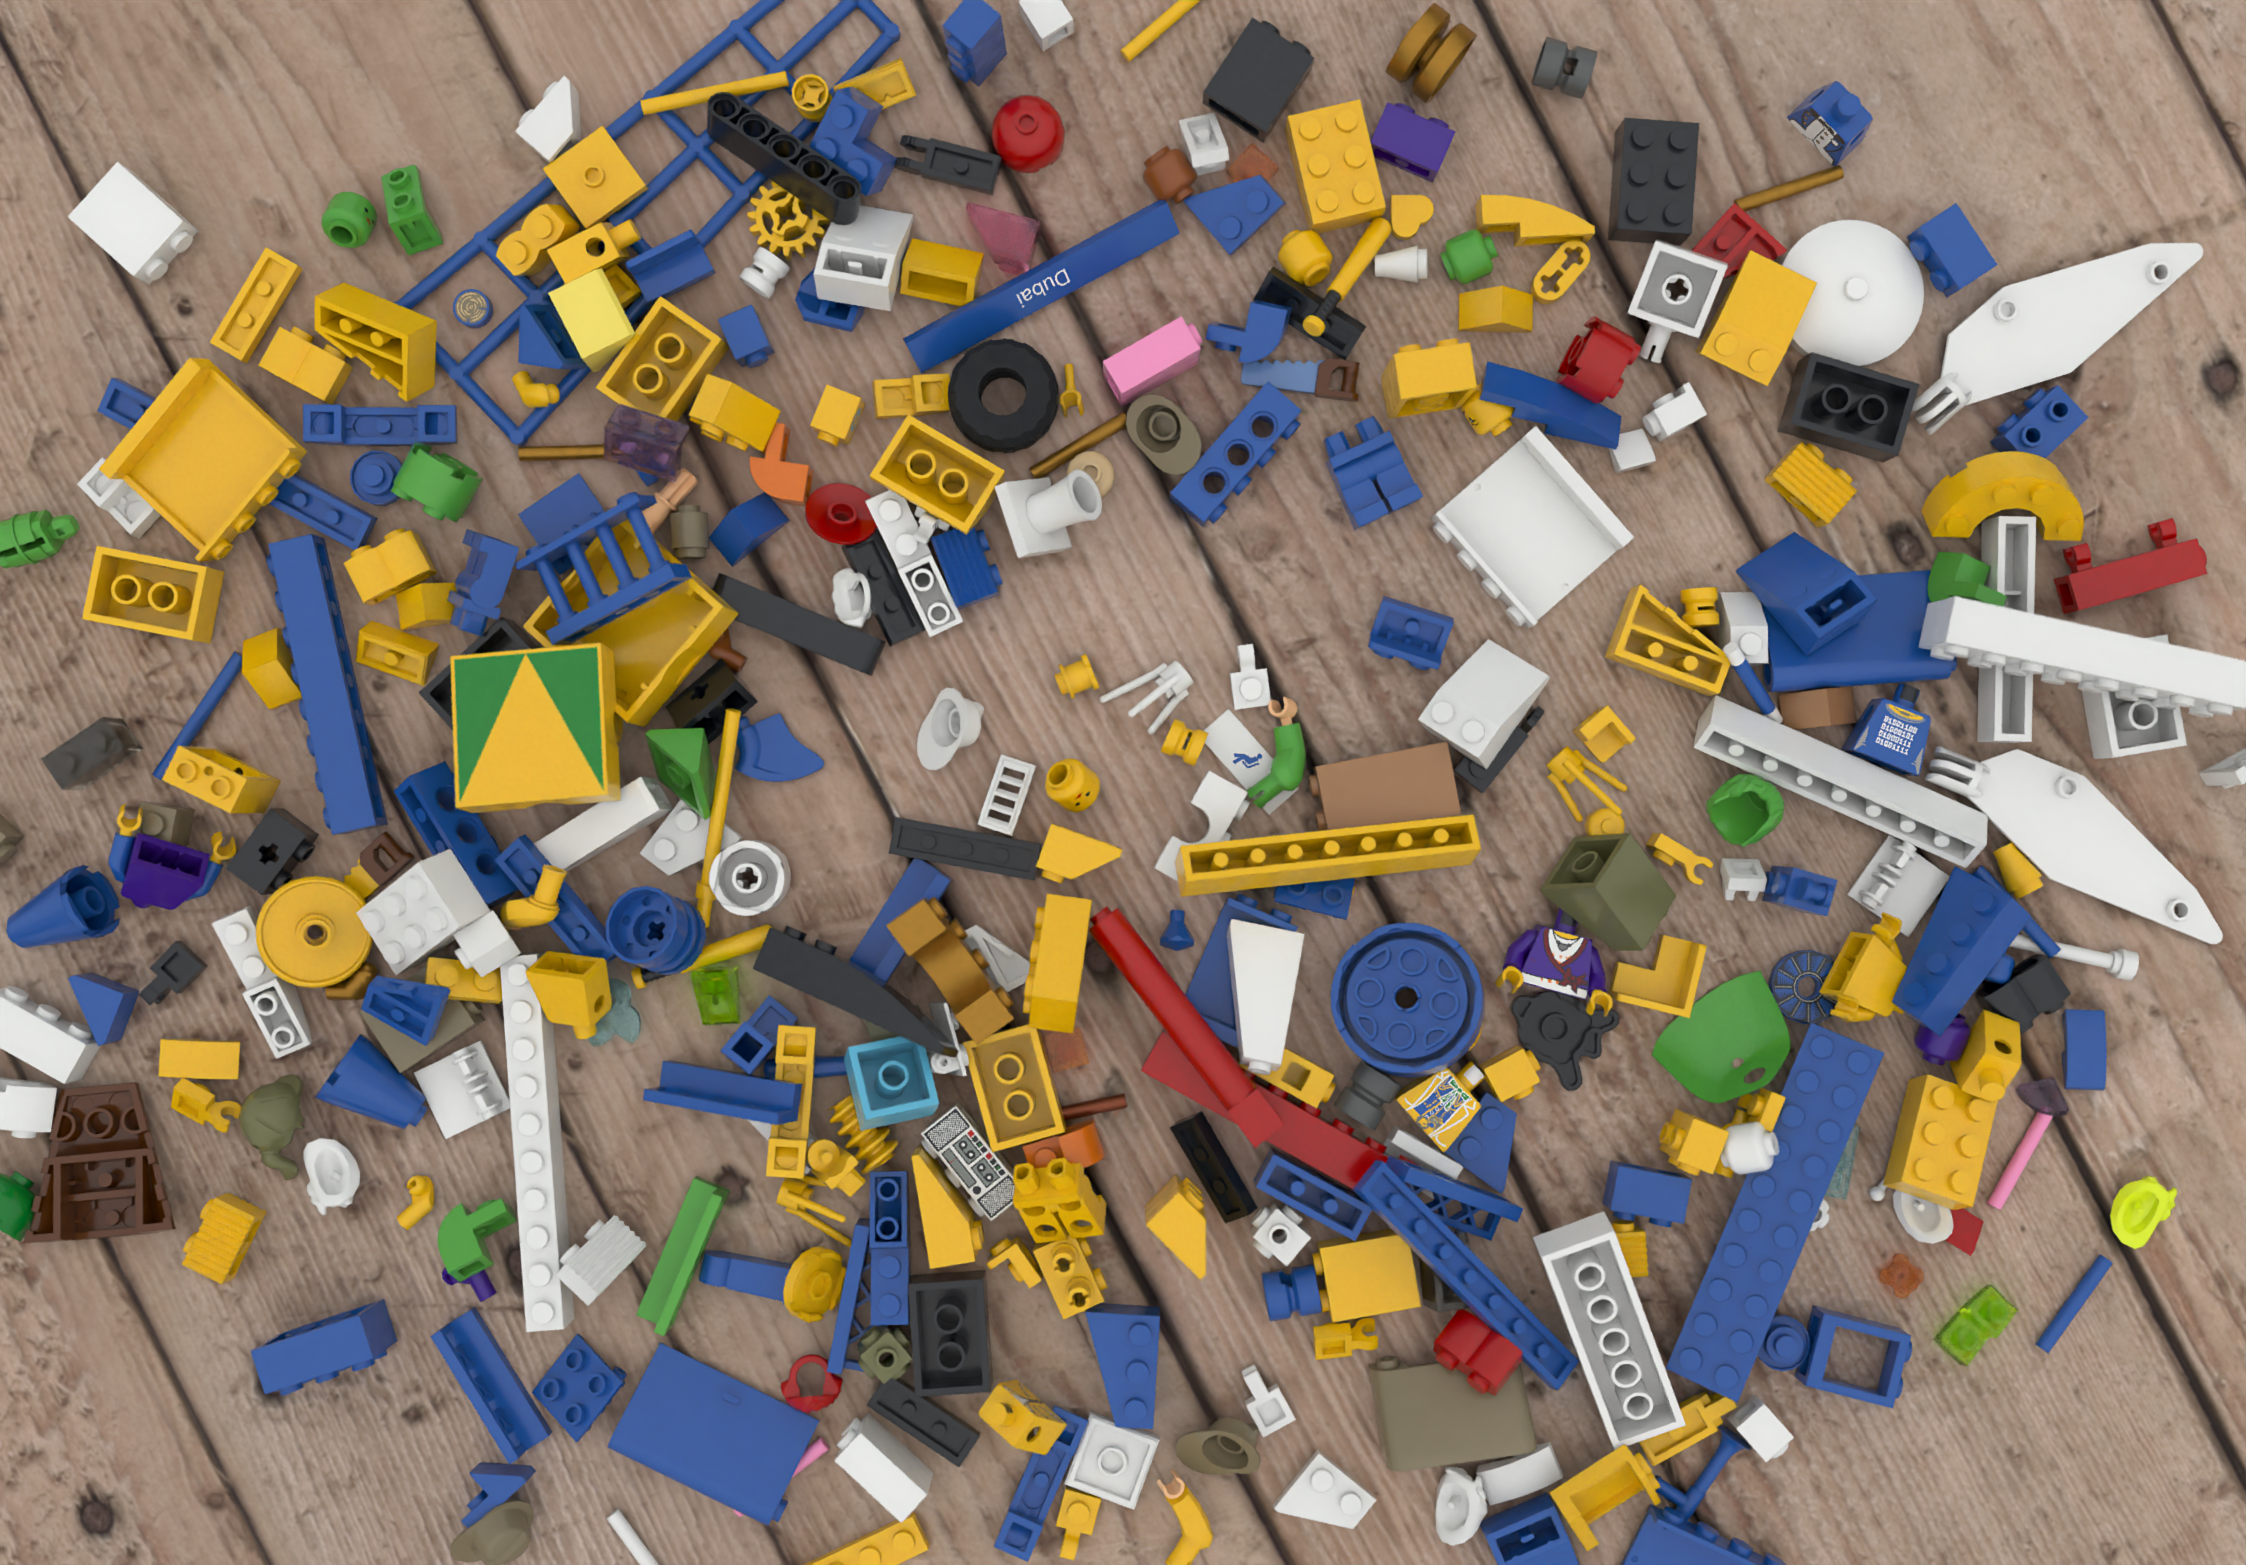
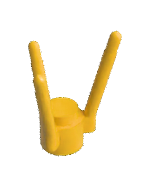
[1546,746,1627,822]
[776,1175,852,1247]

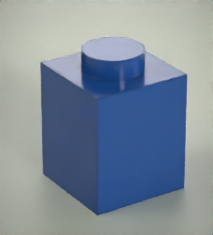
[718,304,775,368]

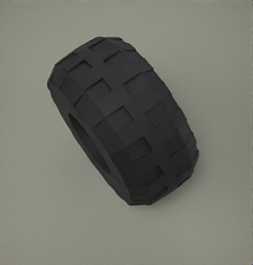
[948,338,1059,453]

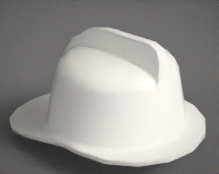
[917,688,984,770]

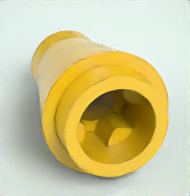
[1992,842,2044,899]

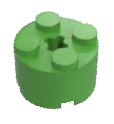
[391,442,483,522]

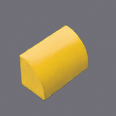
[900,238,984,307]

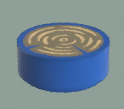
[453,289,493,328]

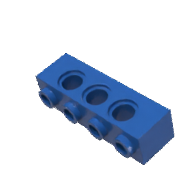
[1169,381,1302,527]
[394,761,519,909]

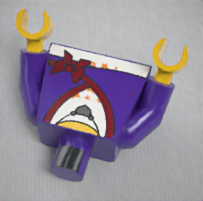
[1495,908,1613,1016]

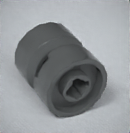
[1531,37,1597,99]
[1334,1060,1402,1131]

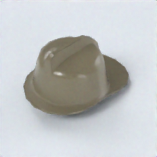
[1126,394,1202,475]
[1175,1417,1261,1475]
[450,1500,534,1565]

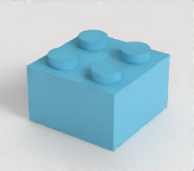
[844,1036,939,1131]

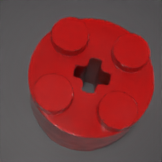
[1556,316,1641,404]

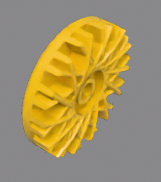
[256,875,373,988]

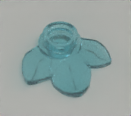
[587,979,641,1047]

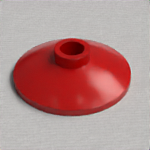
[805,483,877,545]

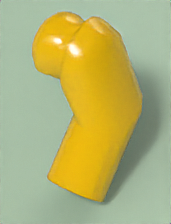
[512,371,560,408]

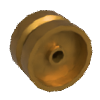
[1385,3,1477,103]

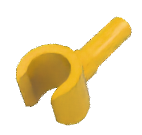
[1060,364,1085,418]

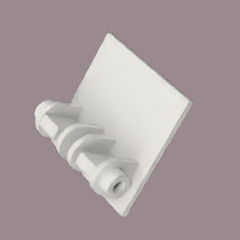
[1847,834,1950,937]
[926,1002,969,1076]
[414,1040,510,1139]

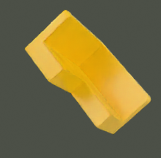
[1608,934,1707,1018]

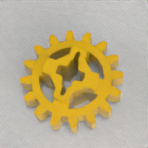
[747,180,830,260]

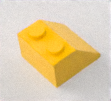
[1036,824,1123,883]

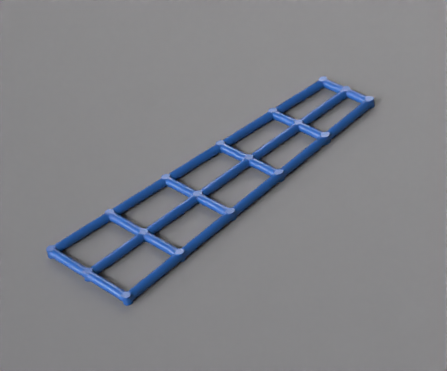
[393,0,901,446]

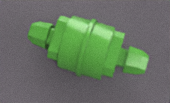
[0,510,80,569]

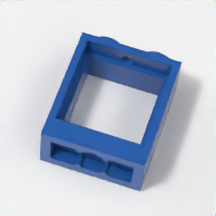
[1795,1305,1912,1408]

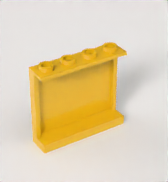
[99,358,308,562]

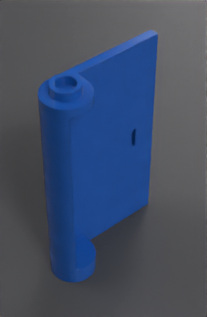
[1760,570,1957,692]
[607,1343,819,1526]

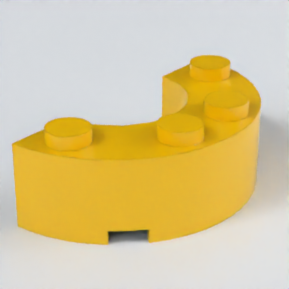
[1921,451,2084,541]

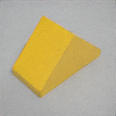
[1458,285,1533,333]
[396,583,457,631]
[242,628,302,710]

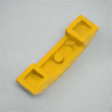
[766,1025,816,1179]

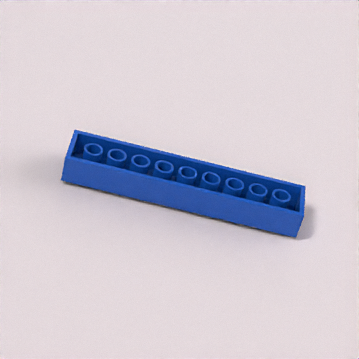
[1666,1023,1884,1403]

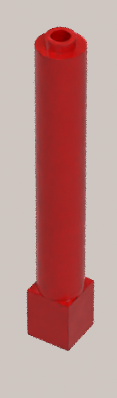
[1088,906,1285,1148]

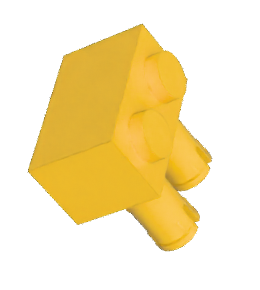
[1033,1233,1108,1320]

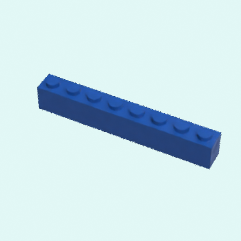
[267,534,388,835]

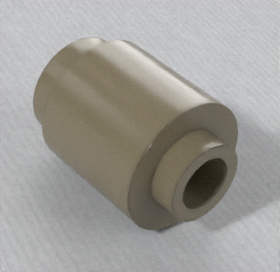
[670,505,709,559]

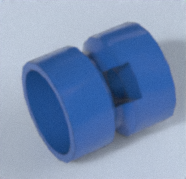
[1261,1264,1321,1322]

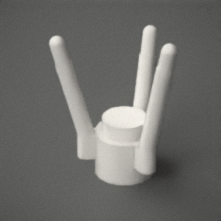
[1099,660,1194,735]

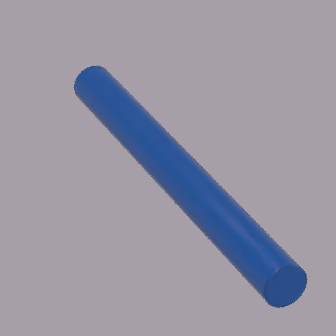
[152,651,242,782]

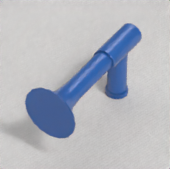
[1655,1425,1752,1521]

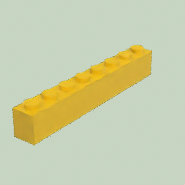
[1175,814,1481,897]

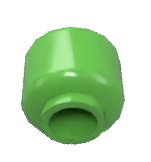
[321,192,377,248]
[1440,229,1498,285]

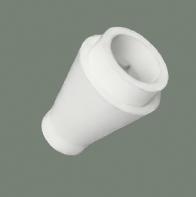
[1375,245,1428,283]

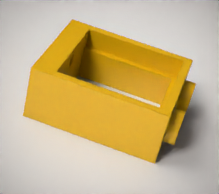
[162,746,281,813]

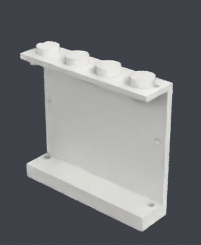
[1431,426,1634,629]

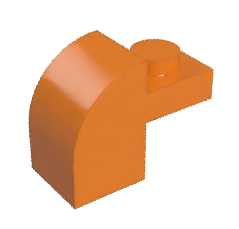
[750,423,814,507]
[1022,1118,1105,1169]

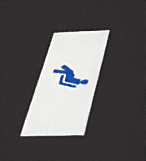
[1204,709,1299,815]

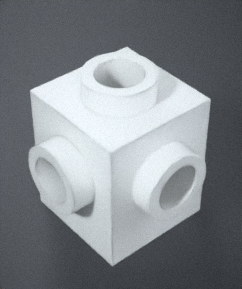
[1251,1202,1311,1266]

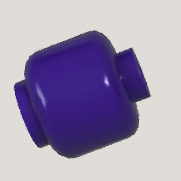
[1914,1013,1971,1065]

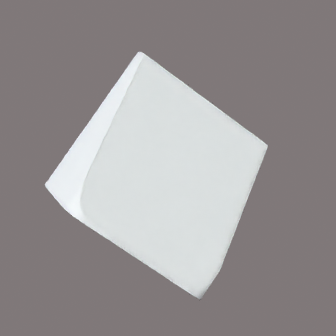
[1609,428,1656,474]

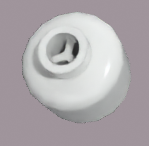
[1720,1122,1779,1175]

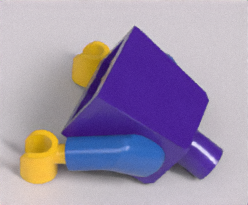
[108,804,236,910]

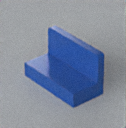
[625,230,716,306]

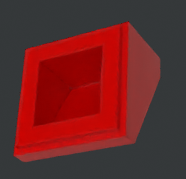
[1944,1209,1984,1256]

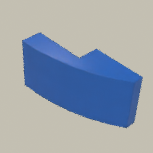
[2061,1009,2107,1091]

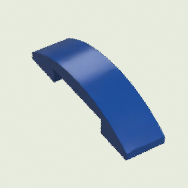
[303,404,457,447]
[994,1405,1089,1562]

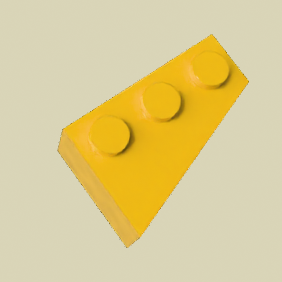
[314,282,437,402]
[1605,584,1731,696]

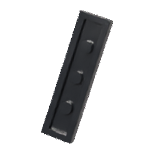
[889,817,1042,880]

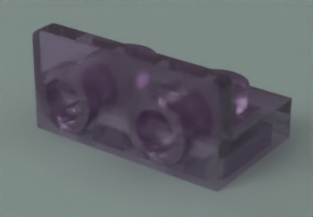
[604,404,689,482]

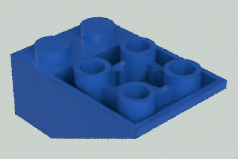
[1735,532,1878,656]
[1480,1493,1579,1565]

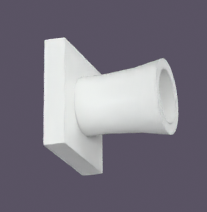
[995,470,1102,558]

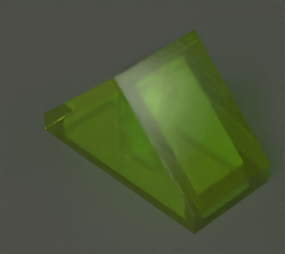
[691,966,740,1025]

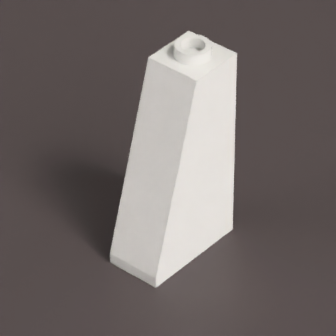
[534,777,674,872]
[1226,919,1305,1075]

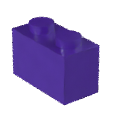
[1370,102,1455,183]

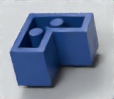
[809,86,898,196]

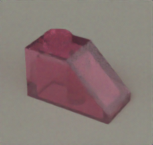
[966,202,1041,274]

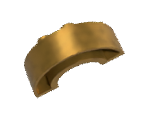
[886,897,1014,1045]

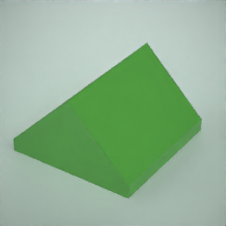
[645,728,716,820]

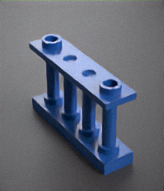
[514,492,692,645]

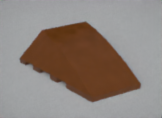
[23,1082,176,1243]

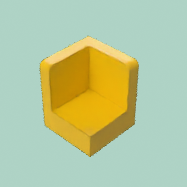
[1572,705,1636,763]

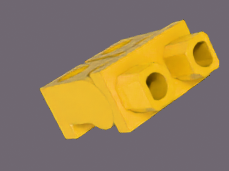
[1013,1158,1106,1244]

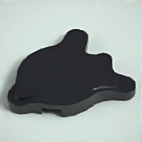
[1510,991,1620,1091]

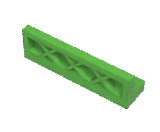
[636,1176,730,1336]

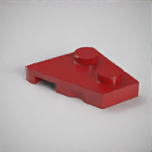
[1691,203,1787,280]

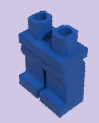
[1324,416,1423,530]
[447,529,519,636]

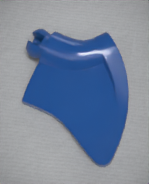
[734,713,824,782]

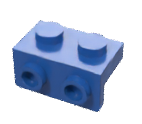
[1368,596,1454,670]

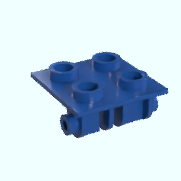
[518,473,605,575]
[1273,878,1355,920]
[532,1334,627,1442]

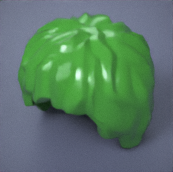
[1706,774,1784,847]

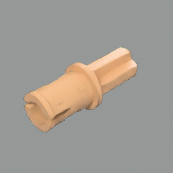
[643,468,698,535]

